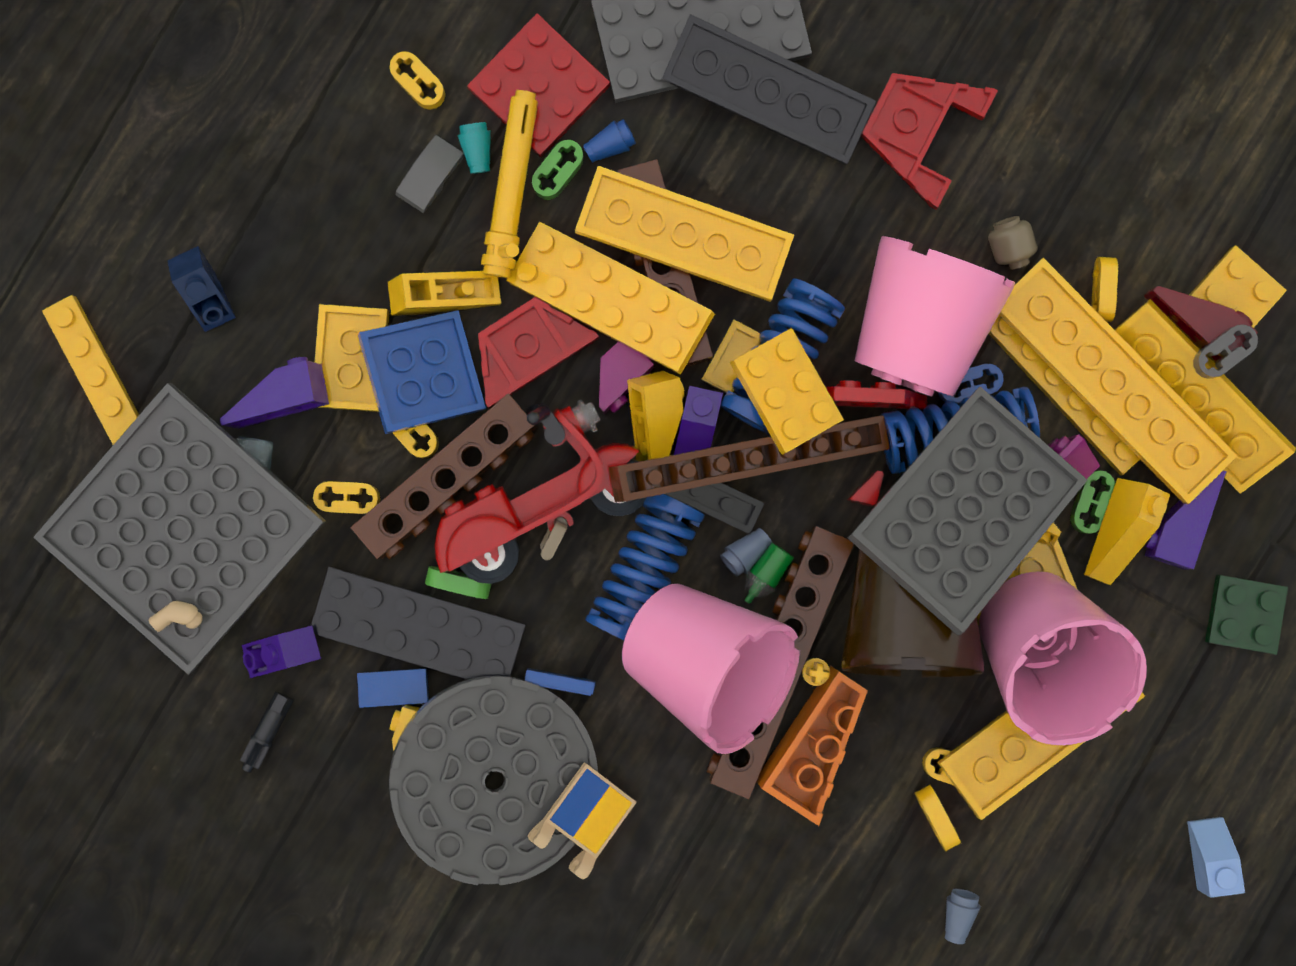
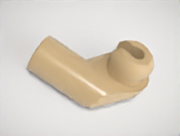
[149,601,203,632]

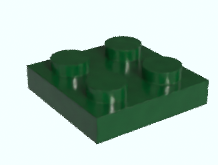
[1205,575,1288,655]

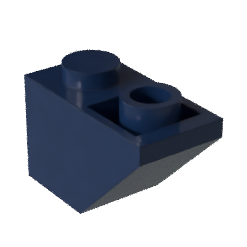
[167,246,236,332]

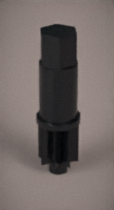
[240,691,294,773]

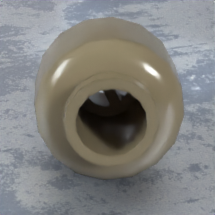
[988,216,1038,269]

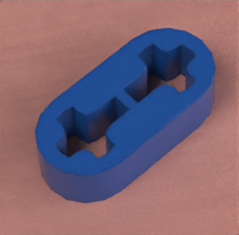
[938,364,1004,404]

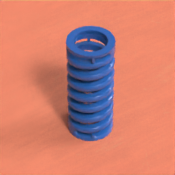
[720,278,845,436]
[880,387,1040,474]
[585,494,705,640]

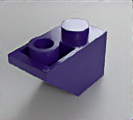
[242,626,321,678]

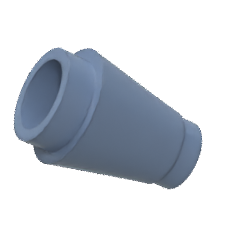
[720,528,772,577]
[945,889,981,944]

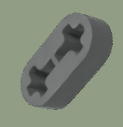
[1193,325,1258,379]

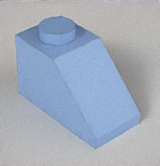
[1187,817,1245,898]

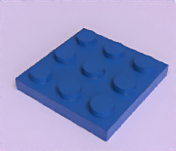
[358,310,486,434]

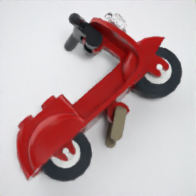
[435,399,646,584]

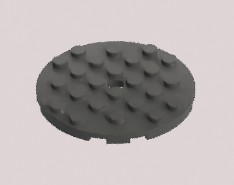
[389,676,598,885]

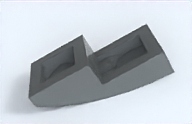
[395,135,464,213]

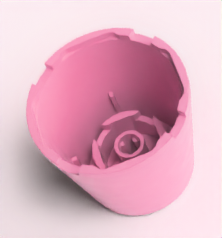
[855,236,1015,396]
[979,572,1147,745]
[622,584,800,754]

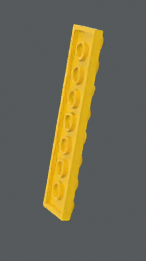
[999,258,1238,504]

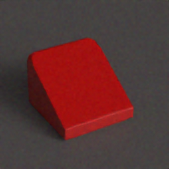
[847,471,884,506]

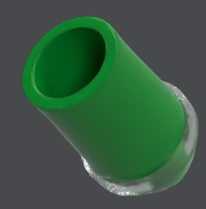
[744,542,794,604]

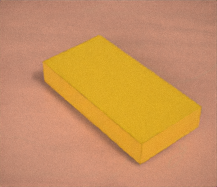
[702,320,760,393]

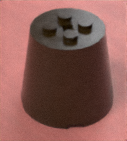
[841,549,984,678]

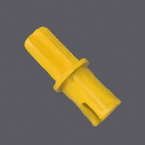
[802,658,830,686]

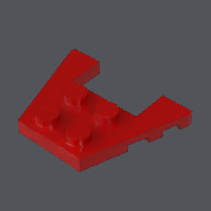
[861,73,998,210]

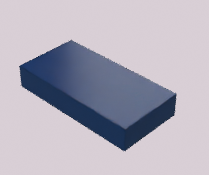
[357,668,429,708]
[525,668,596,696]

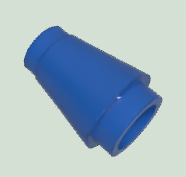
[583,119,636,163]

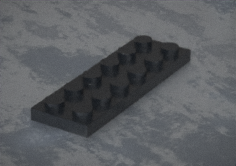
[661,14,876,165]
[311,567,526,680]

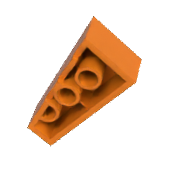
[756,666,868,826]

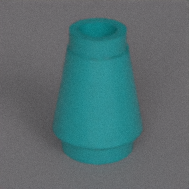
[457,122,491,174]

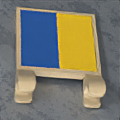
[528,762,636,879]

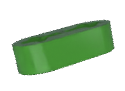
[532,140,584,200]
[1070,471,1115,534]
[425,566,491,599]

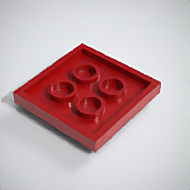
[467,14,611,158]

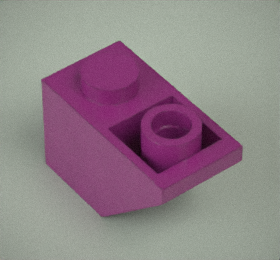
[599,342,654,414]
[1048,434,1100,479]

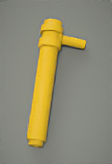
[481,90,538,278]

